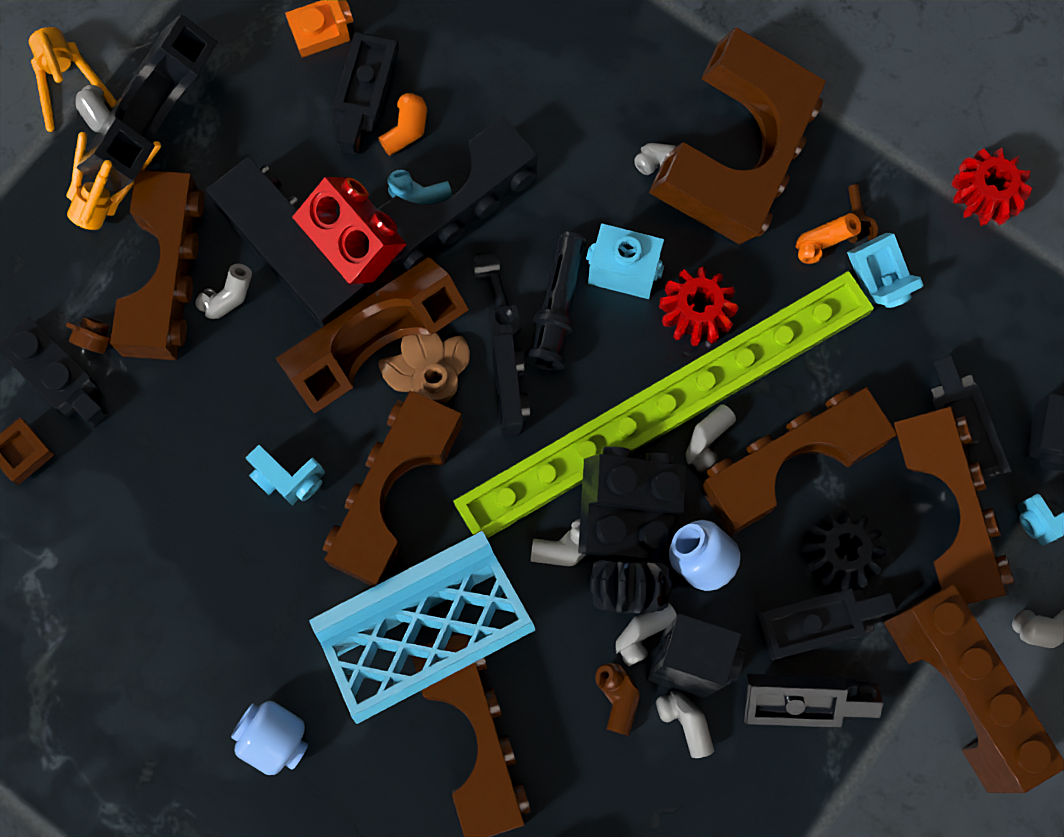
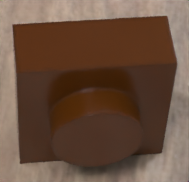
[0,417,55,485]

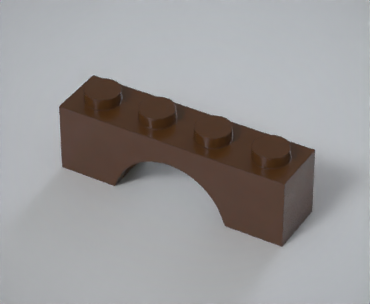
[110,170,204,360]
[275,257,469,414]
[701,387,897,536]
[323,390,463,587]
[894,407,1015,604]
[411,634,531,837]

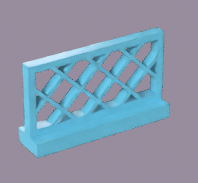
[309,531,536,724]

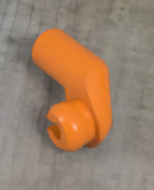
[378,93,428,156]
[795,213,861,264]

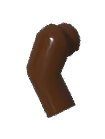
[595,663,640,736]

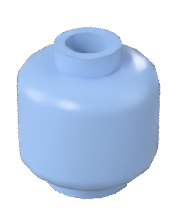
[669,520,741,591]
[231,701,308,775]

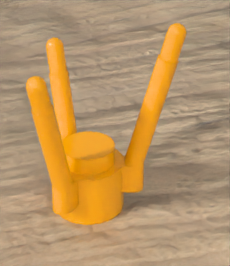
[29,27,117,132]
[66,132,161,230]

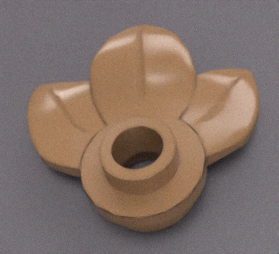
[378,332,470,404]

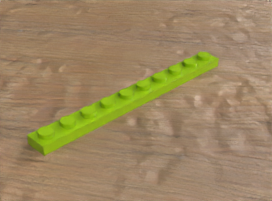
[453,271,874,539]

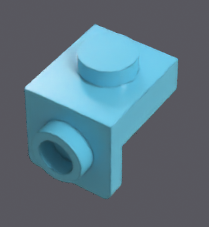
[847,233,924,308]
[246,445,325,505]
[1017,493,1064,546]

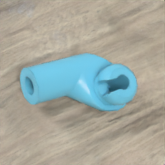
[388,170,453,204]

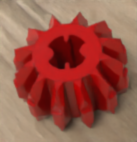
[951,147,1032,227]
[659,266,738,347]

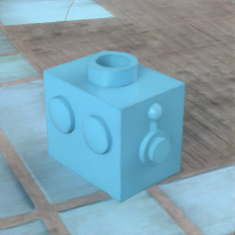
[586,223,665,299]

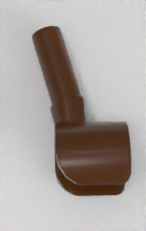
[847,184,878,244]

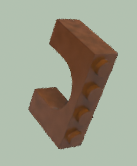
[649,27,826,245]
[883,584,1064,793]

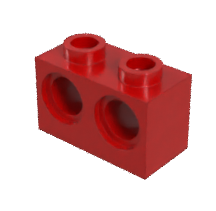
[292,177,407,285]

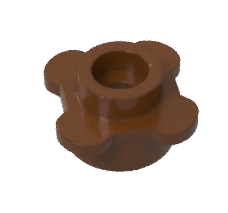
[65,316,111,354]

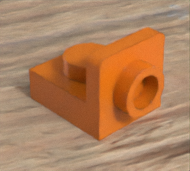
[285,0,354,58]

